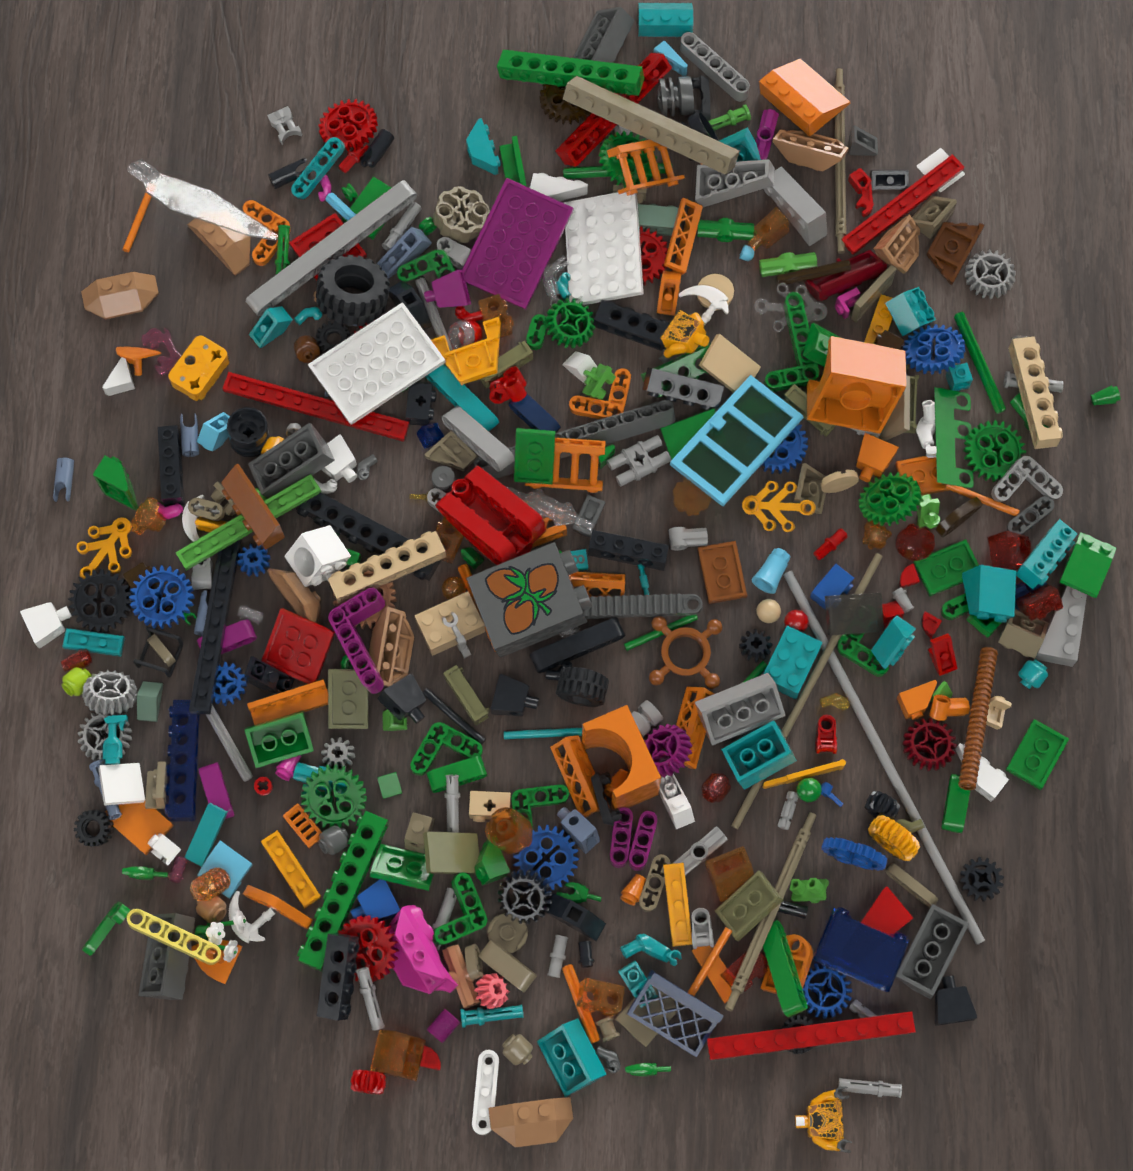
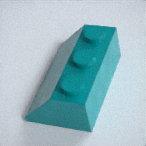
[638,3,693,37]
[537,1019,607,1097]

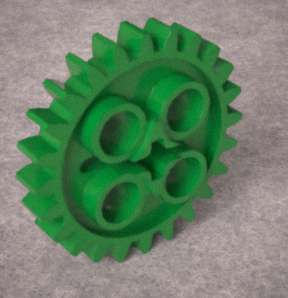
[598,131,658,188]
[963,420,1026,482]
[858,472,922,526]
[301,764,367,828]

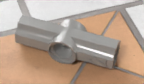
[674,826,728,876]

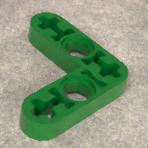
[397,249,455,282]
[837,605,889,677]
[410,722,483,776]
[512,785,569,847]
[433,873,487,945]
[82,902,131,956]

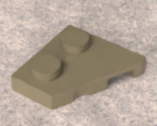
[424,431,478,471]

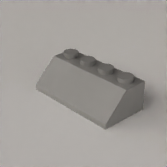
[695,673,786,745]

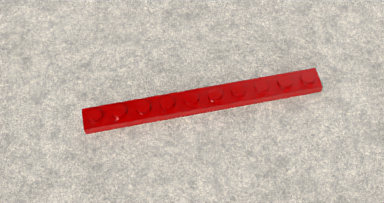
[222,372,410,442]
[707,1011,916,1060]

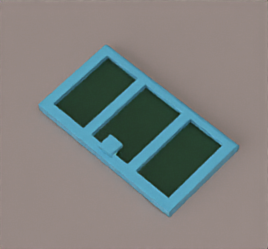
[670,375,804,506]

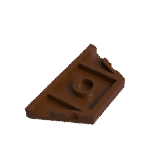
[927,222,985,285]

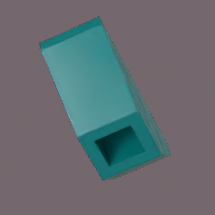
[466,118,501,175]

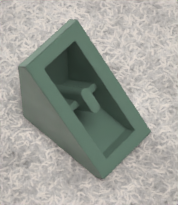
[137,681,163,722]

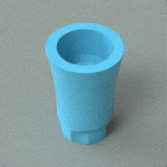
[752,548,791,594]

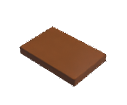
[697,541,747,604]

